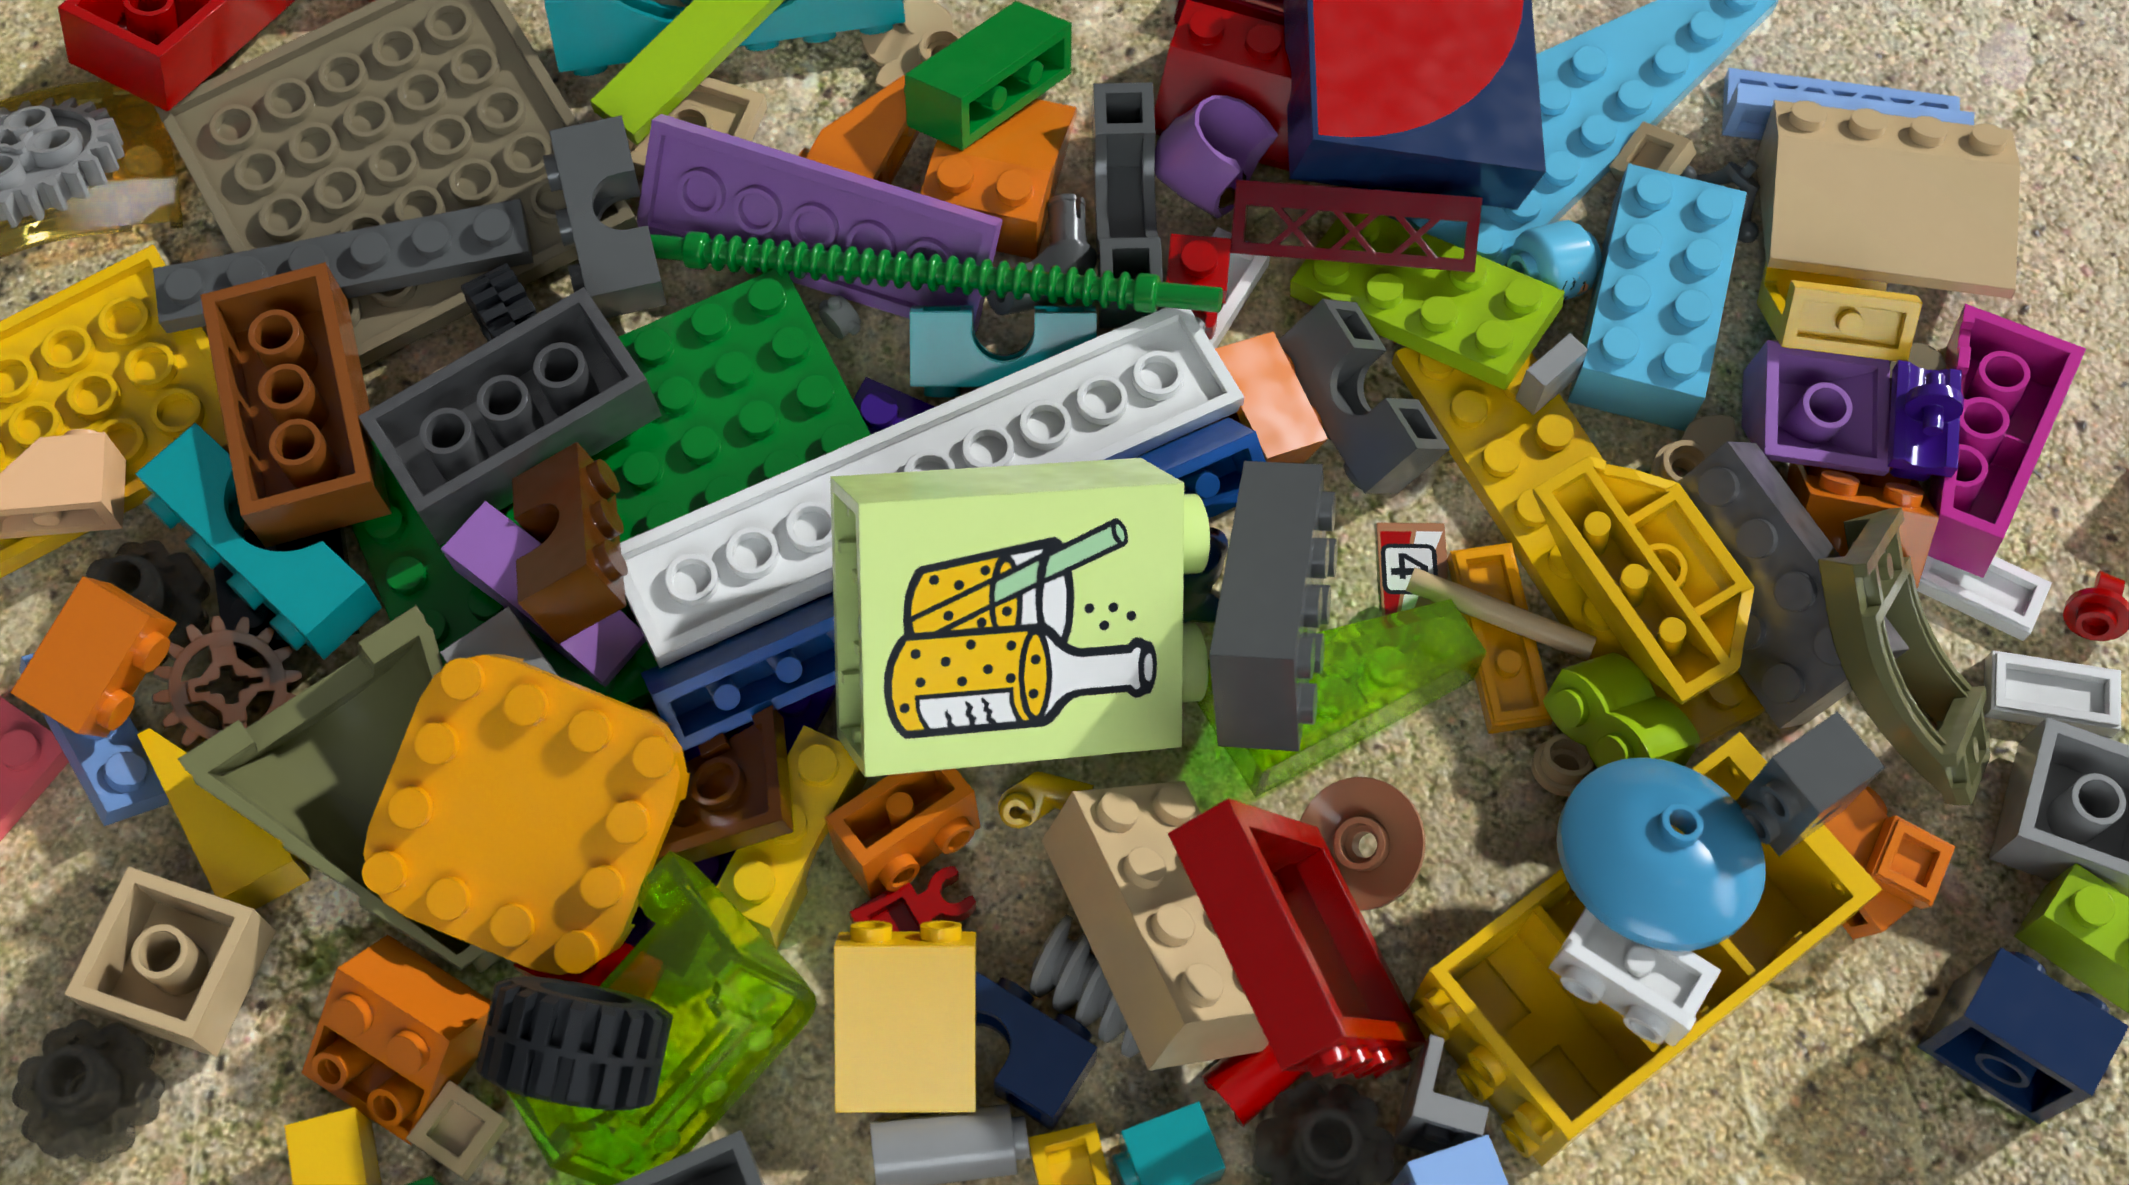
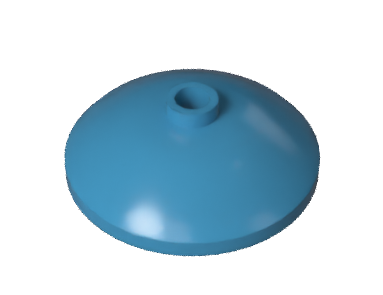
[1557,758,1766,951]

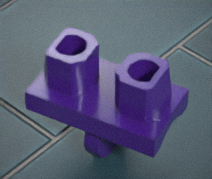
[1887,360,1964,482]

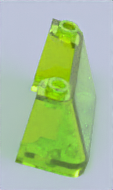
[507,851,817,1185]

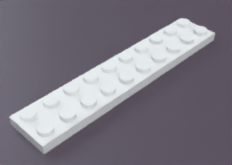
[620,308,1245,668]

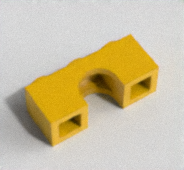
[709,726,868,950]

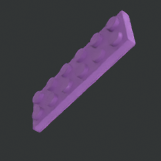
[636,114,1003,333]

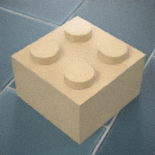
[64,866,276,1057]

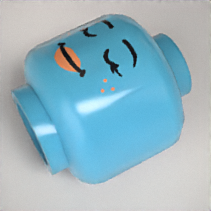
[1507,220,1602,300]

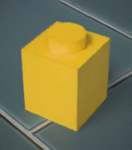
[284,1107,382,1185]

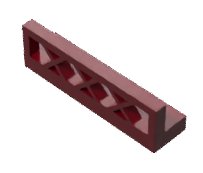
[1230,180,1483,272]

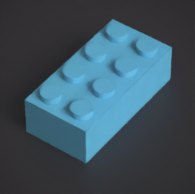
[1567,163,1747,431]

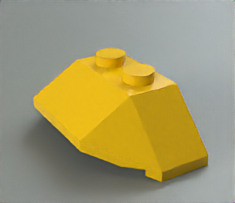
[1533,455,1755,705]

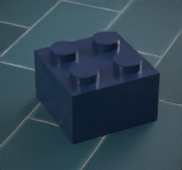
[1917,947,2129,1124]

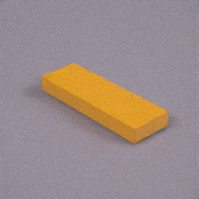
[1447,542,1553,734]

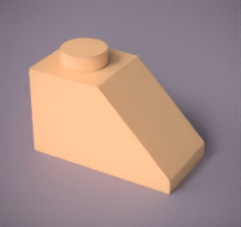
[0,429,126,539]

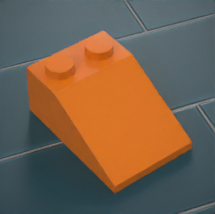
[920,99,1077,259]

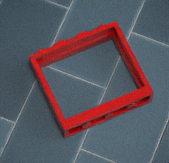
[1167,798,1426,1080]

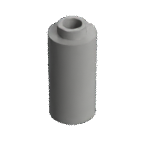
[870,1104,1030,1185]

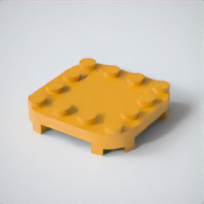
[362,654,691,975]

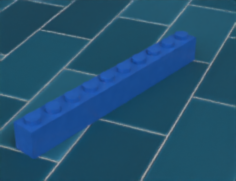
[641,417,1266,751]

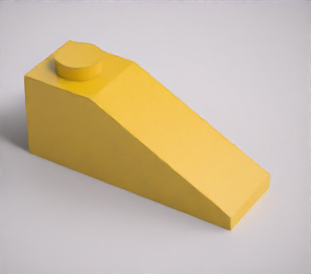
[137,728,311,910]

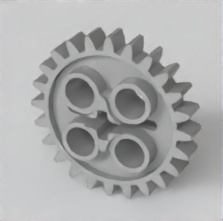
[0,97,125,228]

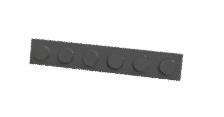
[153,198,534,333]

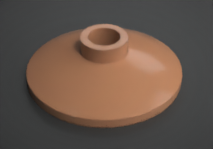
[1300,777,1425,911]

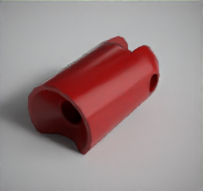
[1200,1044,1305,1127]

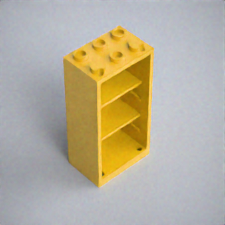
[1409,732,1883,1167]

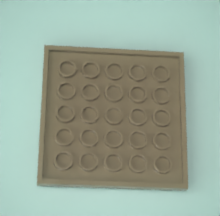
[154,0,638,368]

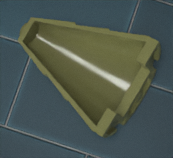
[178,606,503,974]

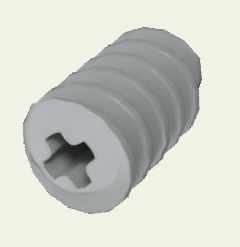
[1030,914,1140,1058]

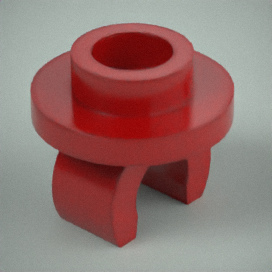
[2063,571,2129,641]

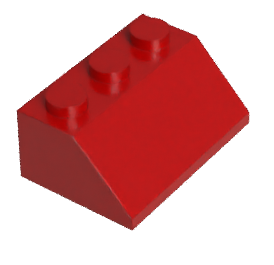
[1154,0,1292,171]

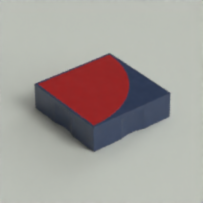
[1283,0,1546,210]

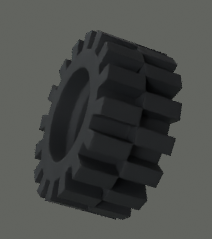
[461,263,537,342]

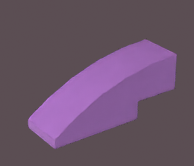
[441,501,646,687]

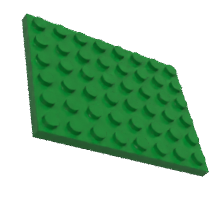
[352,269,871,709]

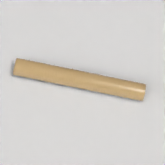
[1406,567,1597,661]

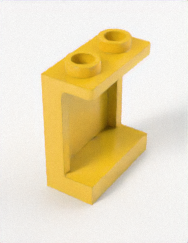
[1756,263,1923,361]
[834,921,977,1113]

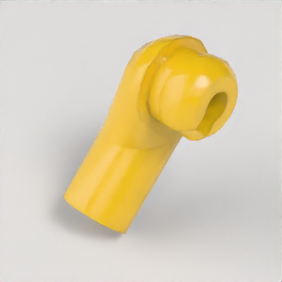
[998,772,1094,829]

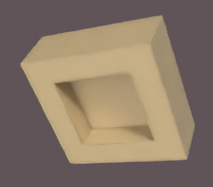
[1609,121,1697,182]
[406,1080,510,1182]

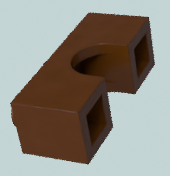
[512,442,628,644]

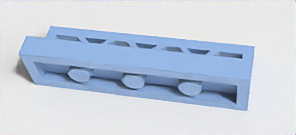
[1722,68,1974,140]

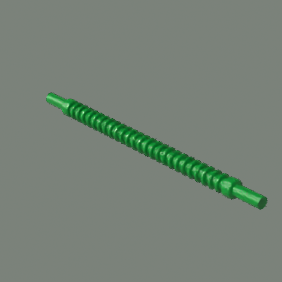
[650,231,1223,313]

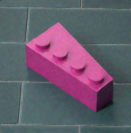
[1928,304,2086,578]

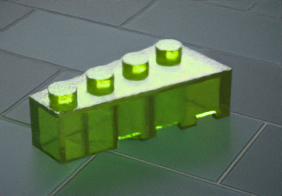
[1197,599,1487,798]

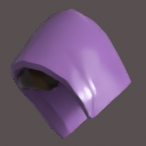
[1155,95,1278,219]

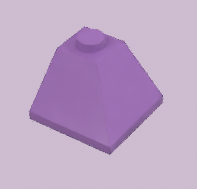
[1741,340,1890,476]

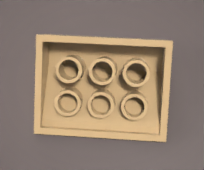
[1756,100,2020,299]

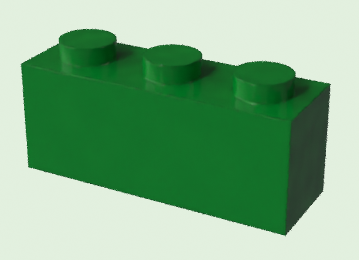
[904,1,1072,150]

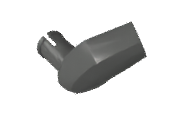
[986,194,1098,316]

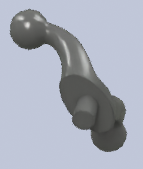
[1680,160,1760,244]

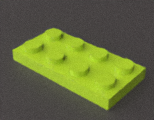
[1290,213,1565,390]

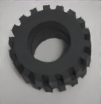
[476,976,673,1111]

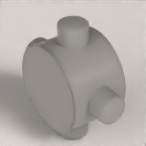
[819,295,861,339]

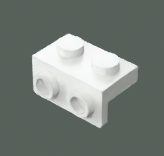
[1549,907,1721,1047]

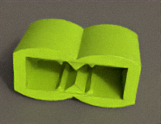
[1543,652,1701,768]

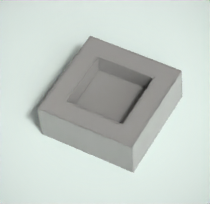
[1516,333,1588,415]

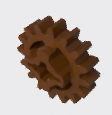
[152,616,302,748]

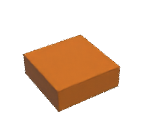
[1864,815,1956,909]

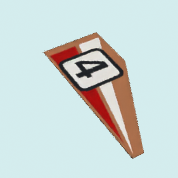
[1376,523,1448,682]

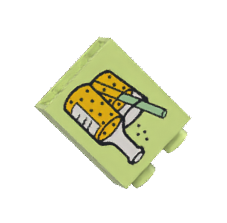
[830,458,1210,777]

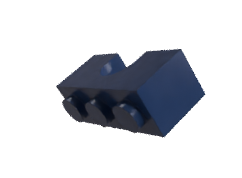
[976,962,1098,1131]

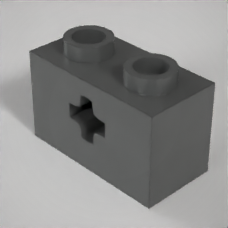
[1736,711,1885,857]

